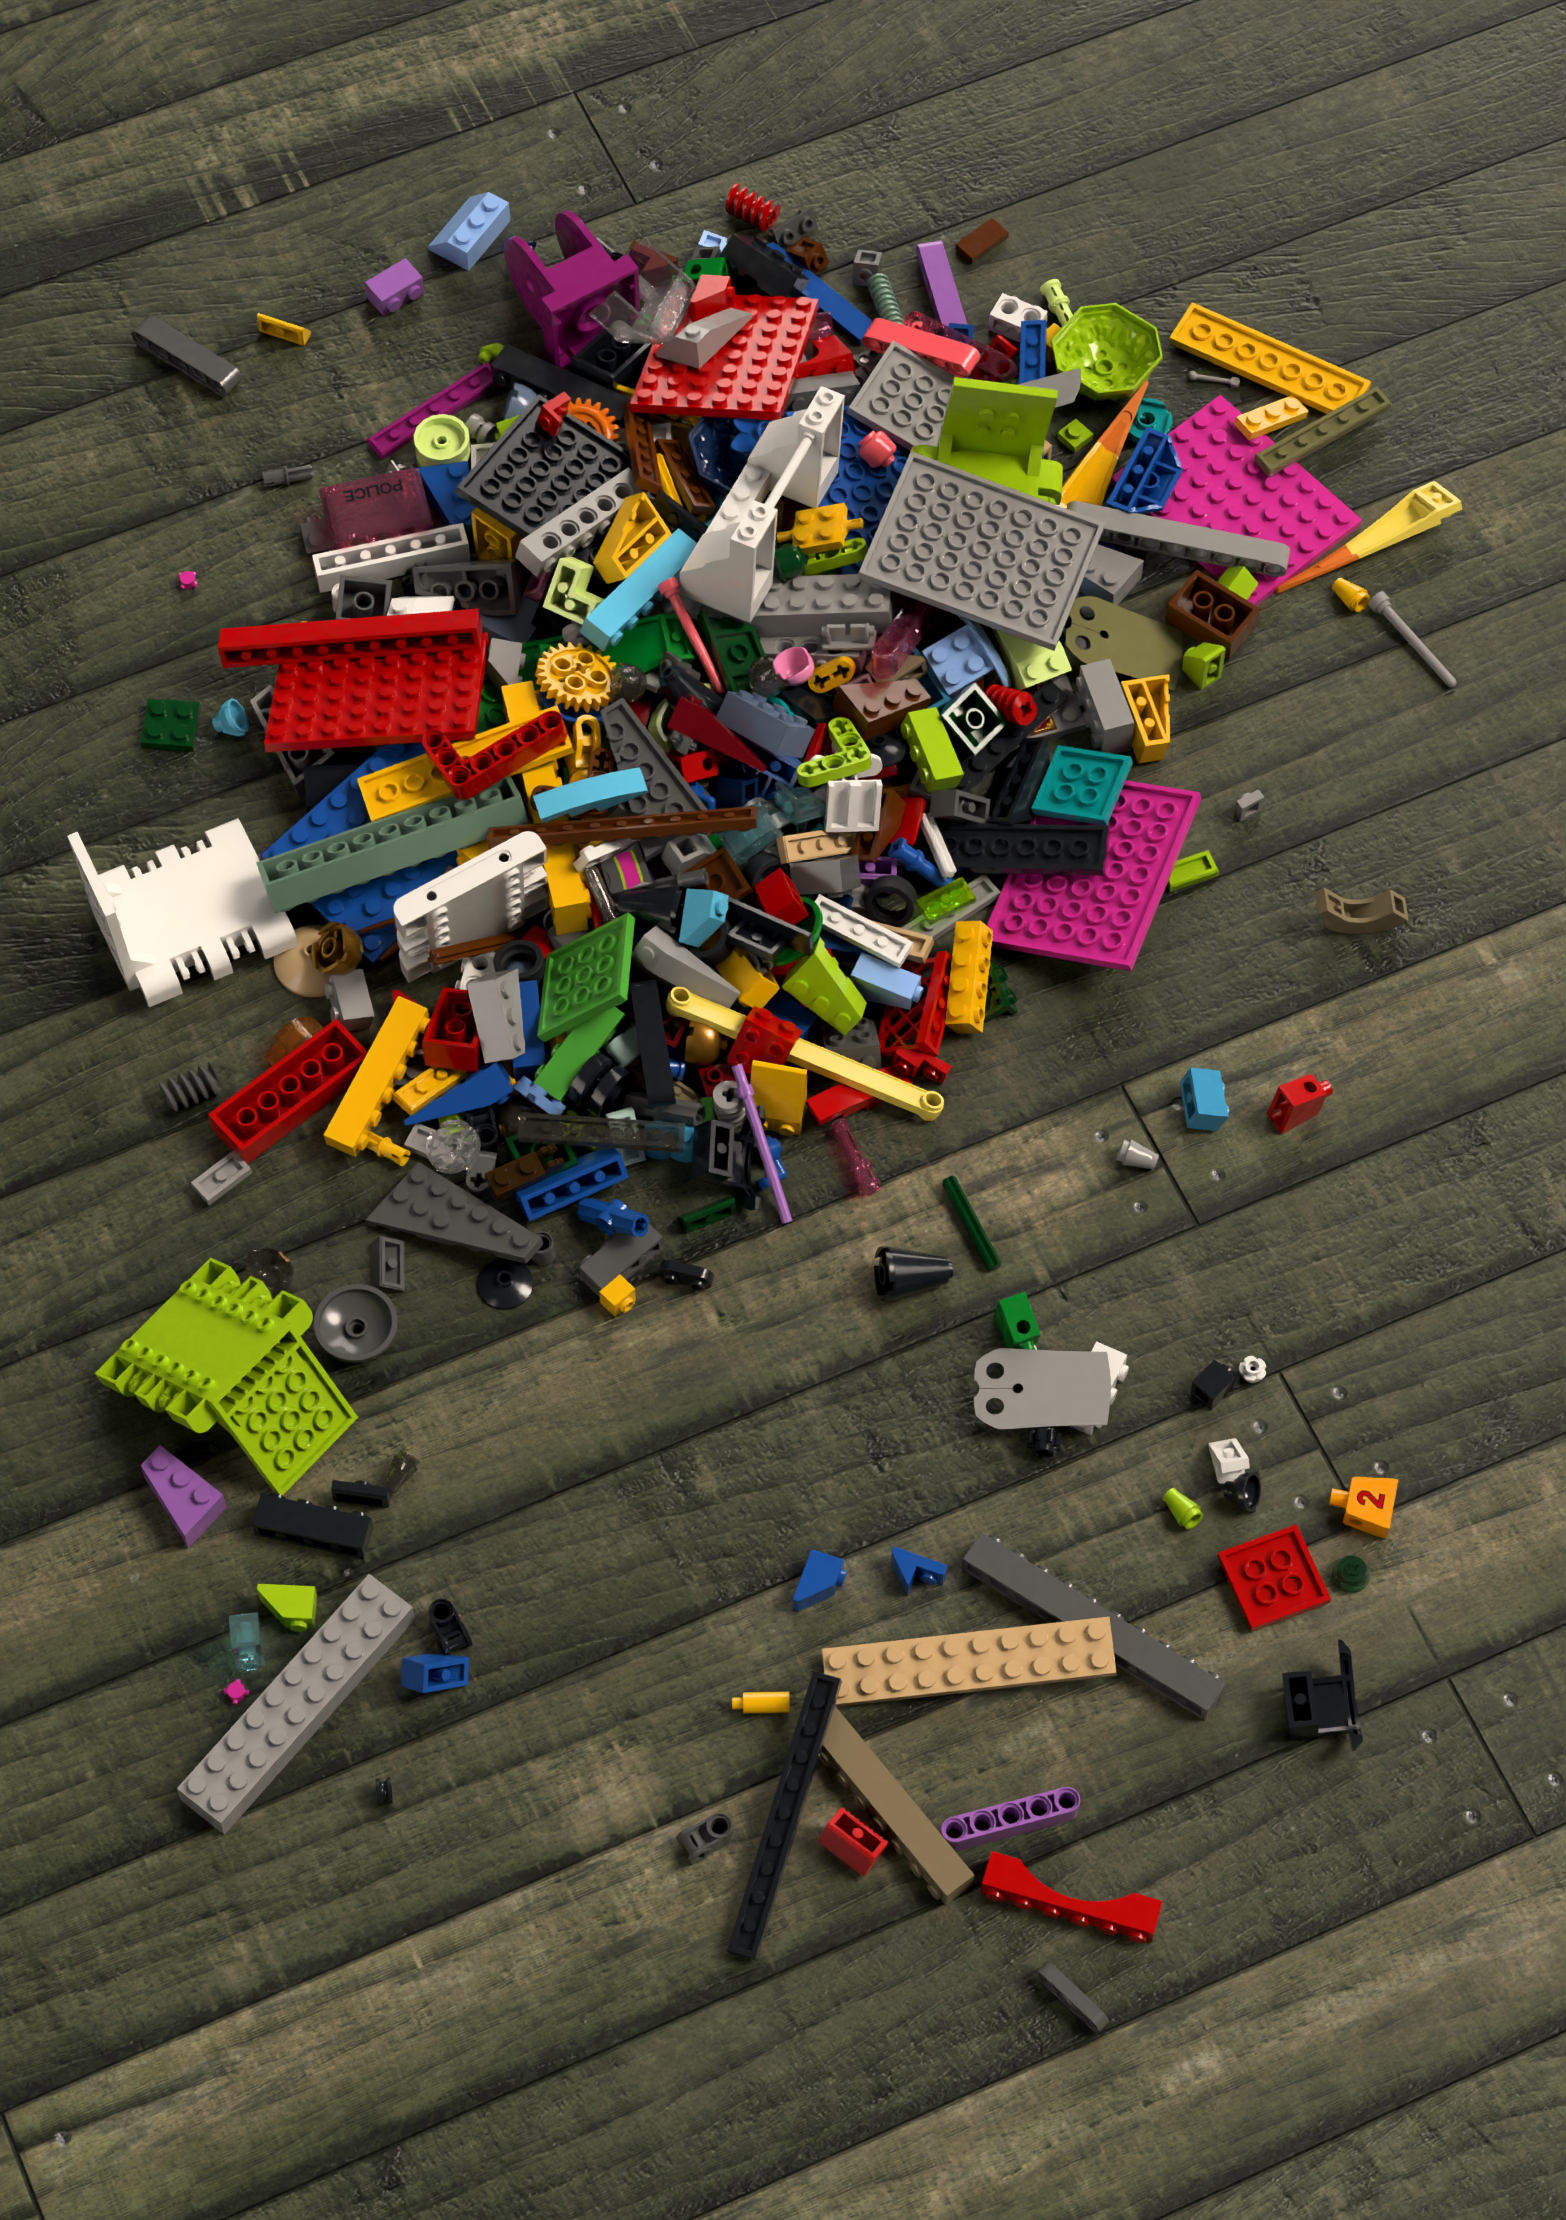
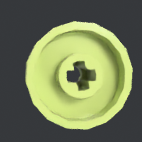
[414,414,471,467]

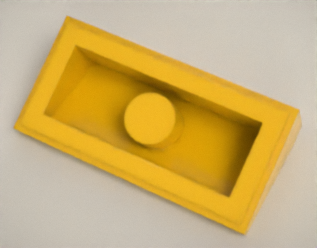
[257,313,311,346]

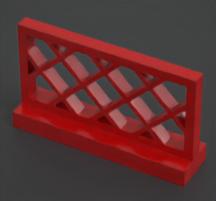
[878,951,952,1057]

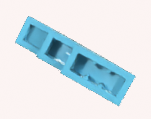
[533,767,648,823]

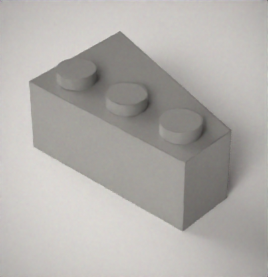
[466,968,525,1063]

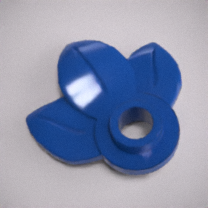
[731,418,771,454]

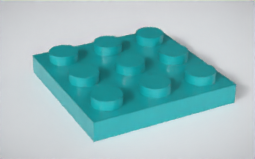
[1031,745,1133,825]

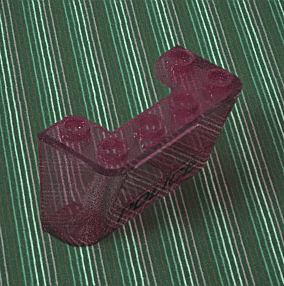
[319,468,433,551]

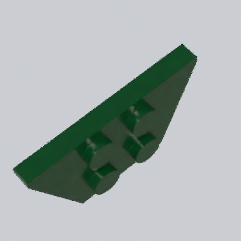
[697,611,772,693]

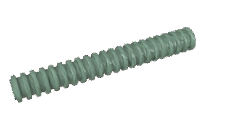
[867,273,906,326]

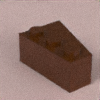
[832,679,931,742]

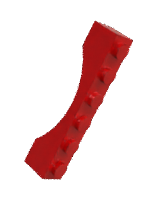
[981,1851,1163,1943]

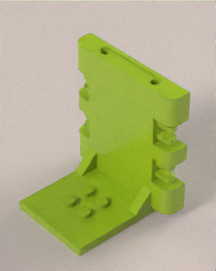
[909,377,1063,505]
[94,1258,358,1495]

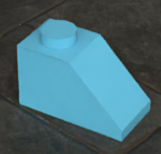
[679,889,729,947]

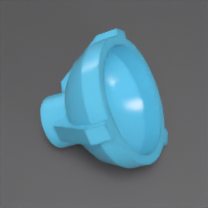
[212,698,249,737]

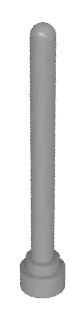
[1368,591,1457,688]

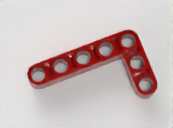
[422,710,568,800]

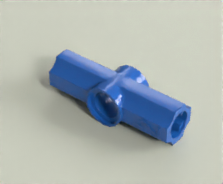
[577,1197,650,1237]

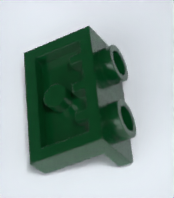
[984,961,1018,1023]

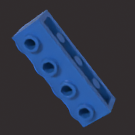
[513,1144,629,1221]

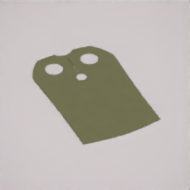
[1066,596,1183,691]

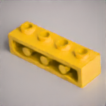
[945,921,993,1034]

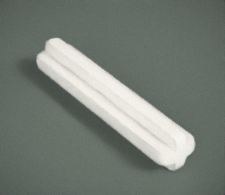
[920,813,957,878]

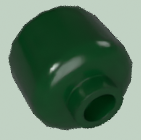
[773,543,807,582]

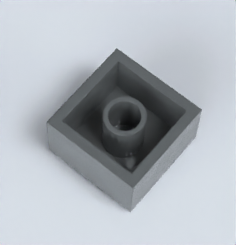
[336,575,392,620]
[789,855,861,899]

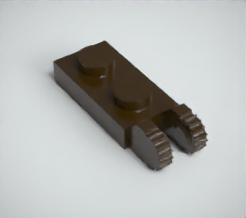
[485,1143,566,1200]

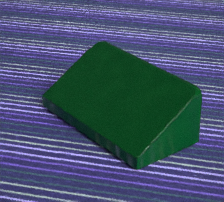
[678,1197,735,1233]

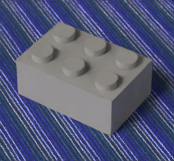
[1075,659,1134,754]

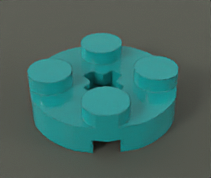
[1126,398,1172,443]

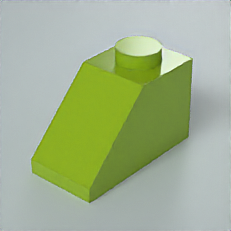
[1182,642,1226,690]
[257,1584,317,1632]

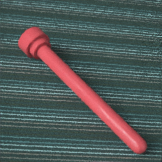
[657,577,725,694]

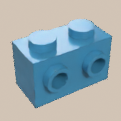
[1180,1067,1229,1131]

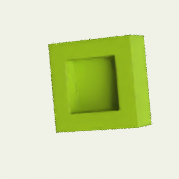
[1057,419,1093,454]

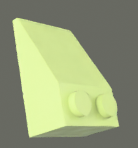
[991,628,1072,690]

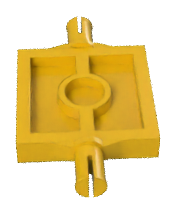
[777,503,864,555]

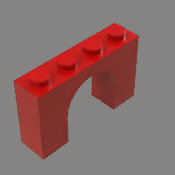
[795,335,856,379]

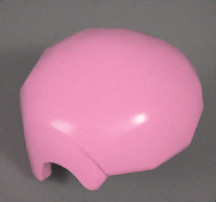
[772,647,814,686]

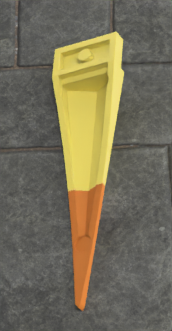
[1275,481,1462,594]

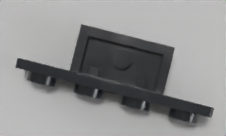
[725,897,813,962]

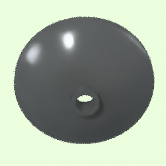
[314,1284,398,1363]

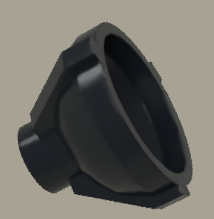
[1223,1472,1261,1513]

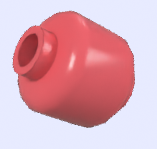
[858,430,896,469]

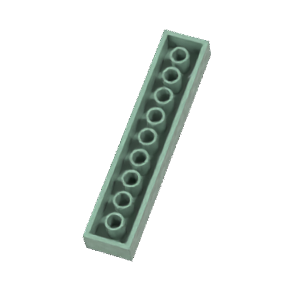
[256,776,530,913]

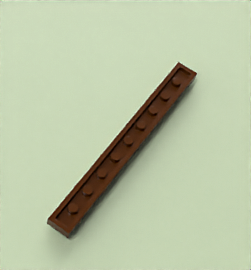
[487,806,758,850]

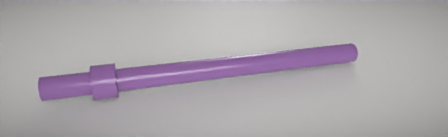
[732,1064,793,1224]

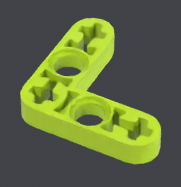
[801,538,869,576]
[797,717,872,787]

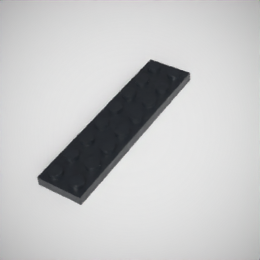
[897,823,1110,876]

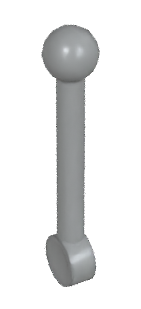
[1188,371,1240,388]

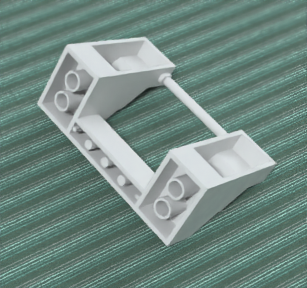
[679,386,845,623]

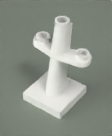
[810,742,882,832]

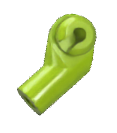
[478,343,505,364]

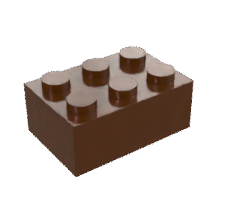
[1165,570,1261,660]

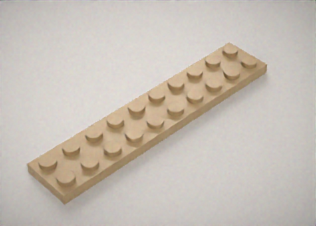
[822,1617,1117,1707]

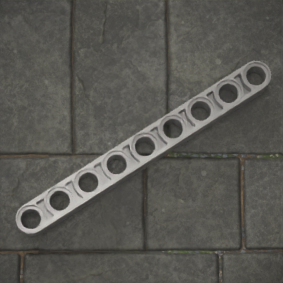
[1066,501,1290,577]

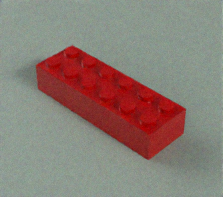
[208,1019,368,1164]

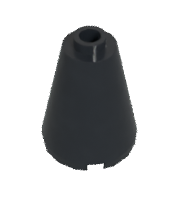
[659,666,724,716]
[615,885,690,940]
[874,1246,953,1302]

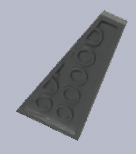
[600,697,707,861]
[365,1162,544,1264]

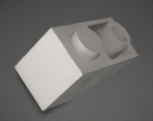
[485,638,526,693]
[661,833,717,876]

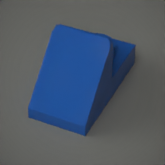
[891,1547,947,1595]

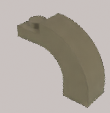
[1315,888,1408,934]

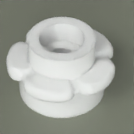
[1239,1356,1266,1383]

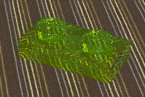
[916,877,976,925]

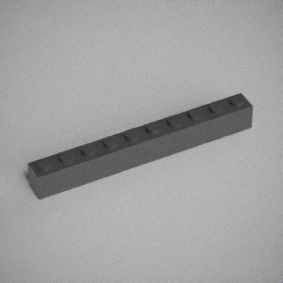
[962,1532,1226,1721]

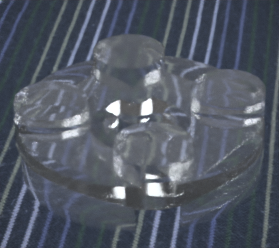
[425,1120,481,1174]

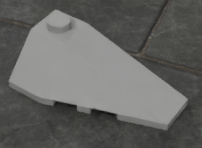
[630,926,741,1009]

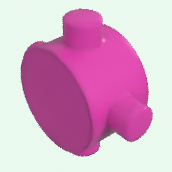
[178,571,198,590]
[224,1679,249,1705]

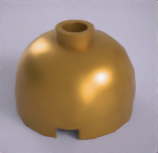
[311,921,363,976]
[685,1020,729,1066]

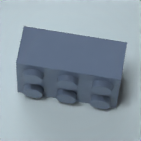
[716,690,815,758]

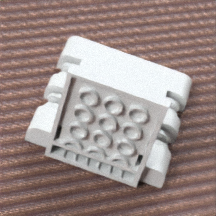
[68,818,299,1007]
[394,831,549,983]

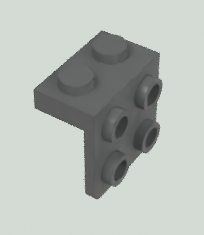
[820,1018,882,1079]

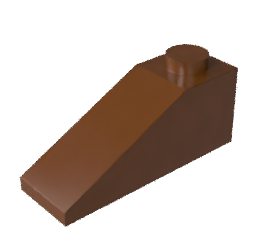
[851,788,906,863]

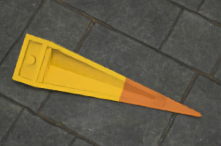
[1057,381,1149,508]

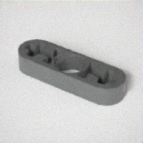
[1036,1962,1109,2033]

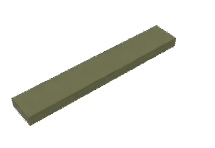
[1254,386,1392,477]

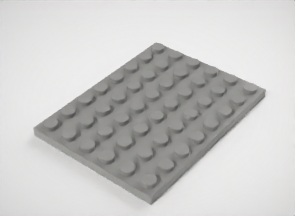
[858,451,1105,651]

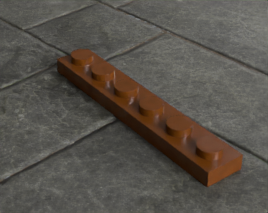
[622,400,662,495]

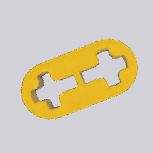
[808,656,856,693]

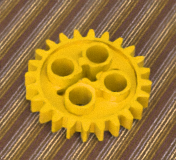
[535,642,622,713]

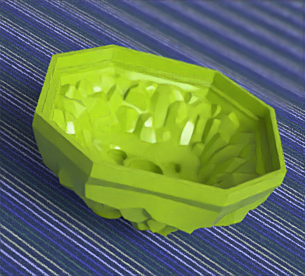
[1051,303,1163,401]

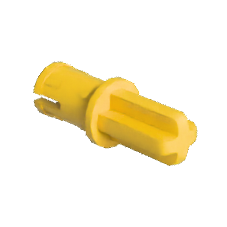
[366,1131,410,1166]

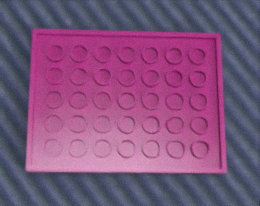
[1110,395,1362,606]
[987,780,1202,972]

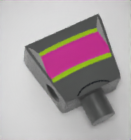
[591,842,655,901]

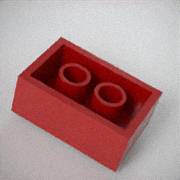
[422,987,483,1072]

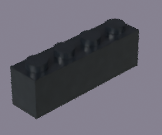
[252,1493,373,1559]

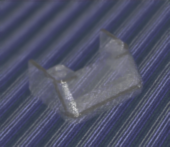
[589,237,696,344]

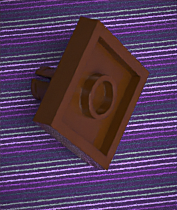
[685,846,753,901]

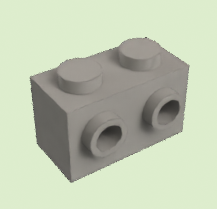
[325,969,375,1031]

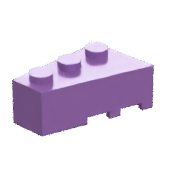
[141,1445,227,1549]

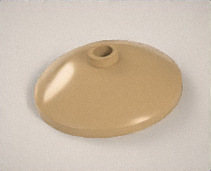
[274,925,330,997]

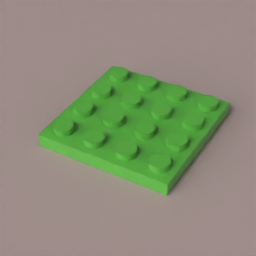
[537,913,635,1042]

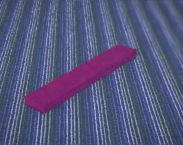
[367,362,498,460]

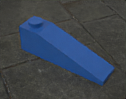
[403,1061,514,1125]

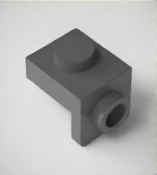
[299,515,332,554]

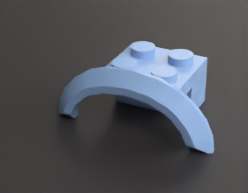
[921,615,1012,699]

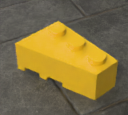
[1120,674,1170,764]

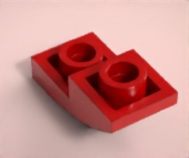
[891,1049,952,1084]

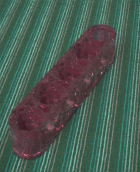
[904,311,1018,382]
[872,598,936,679]

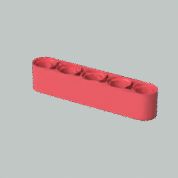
[862,318,980,378]

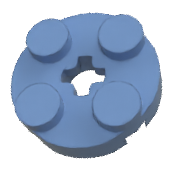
[514,1075,566,1120]

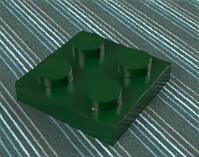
[141,698,201,752]

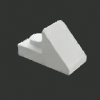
[1208,1438,1250,1484]

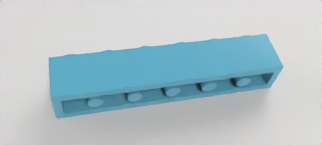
[579,528,697,652]

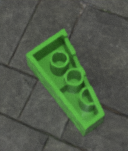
[533,1007,631,1105]

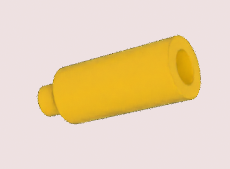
[732,1692,790,1714]

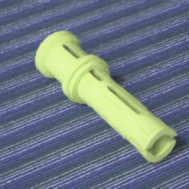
[1040,279,1073,327]

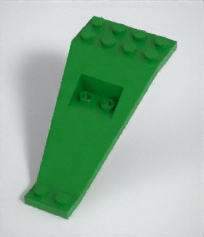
[476,614,694,734]

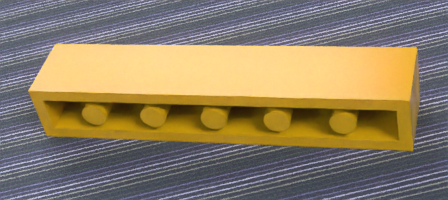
[324,996,431,1157]

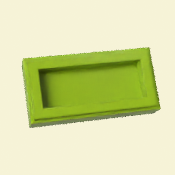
[1166,850,1219,892]

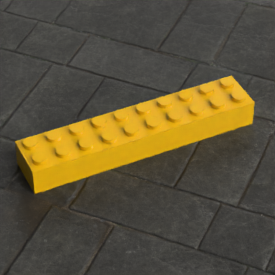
[501,681,592,935]

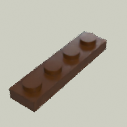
[655,439,716,515]

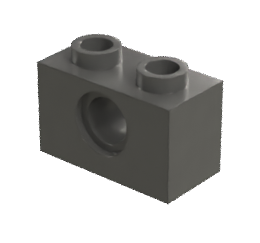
[930,789,990,823]

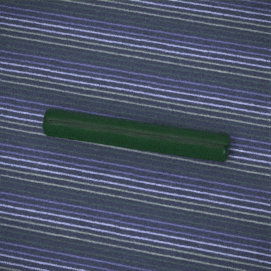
[942,1176,1001,1271]

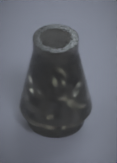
[381,1450,420,1494]

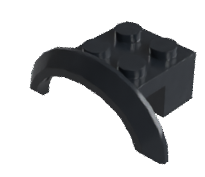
[691,1105,766,1211]
[1282,1639,1363,1751]

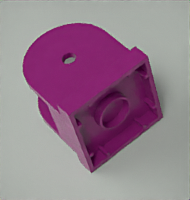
[504,210,640,369]

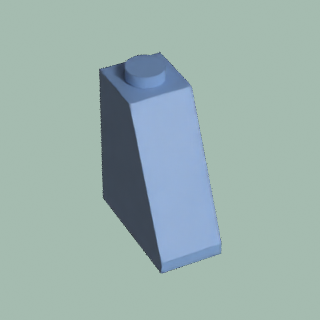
[851,953,924,1010]

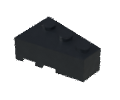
[719,234,809,298]

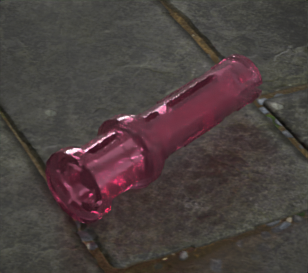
[830,1118,882,1197]

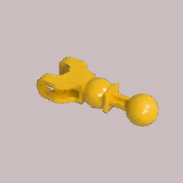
[564,715,603,849]

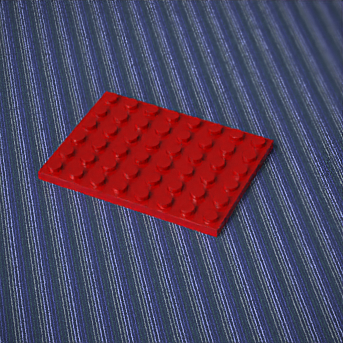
[630,291,819,420]
[264,632,489,752]

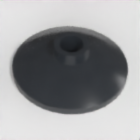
[855,733,906,768]
[478,1258,533,1310]

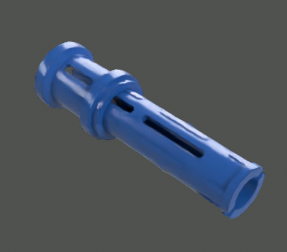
[888,837,961,896]

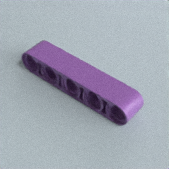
[916,240,967,338]
[941,1787,1080,1851]

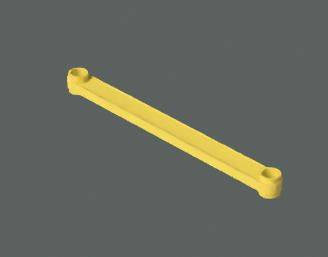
[665,987,944,1121]

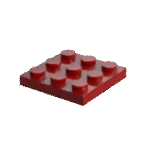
[1217,1524,1331,1632]

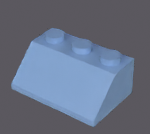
[428,192,510,271]

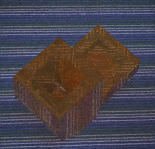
[265,1017,323,1066]

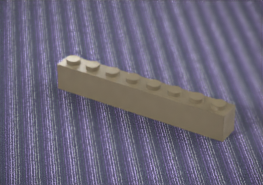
[819,1706,975,1905]

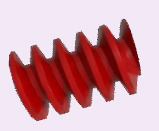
[725,183,781,232]
[984,684,1037,726]

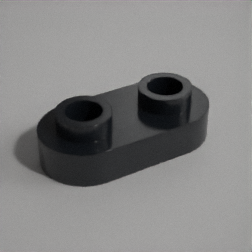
[658,1260,714,1291]

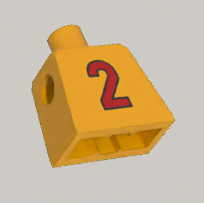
[1329,1477,1398,1539]

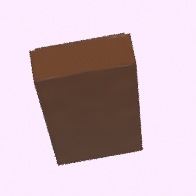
[956,218,1009,264]

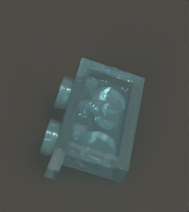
[774,781,826,824]

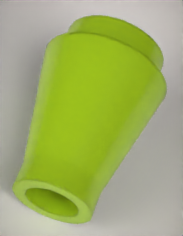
[1163,1488,1203,1529]

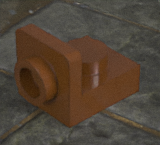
[786,236,829,275]

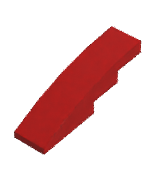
[806,1065,913,1126]

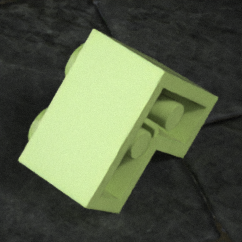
[543,557,605,625]

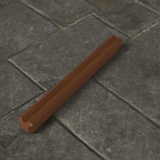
[428,930,525,965]

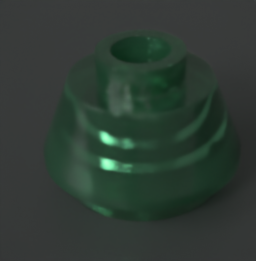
[1331,1555,1370,1593]

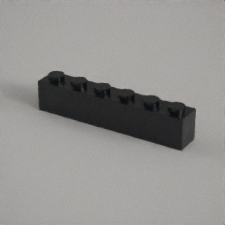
[491,344,631,428]

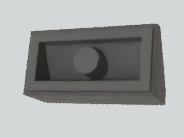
[371,1236,404,1293]

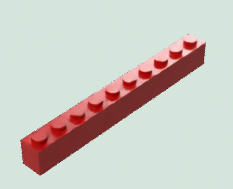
[218,609,483,669]

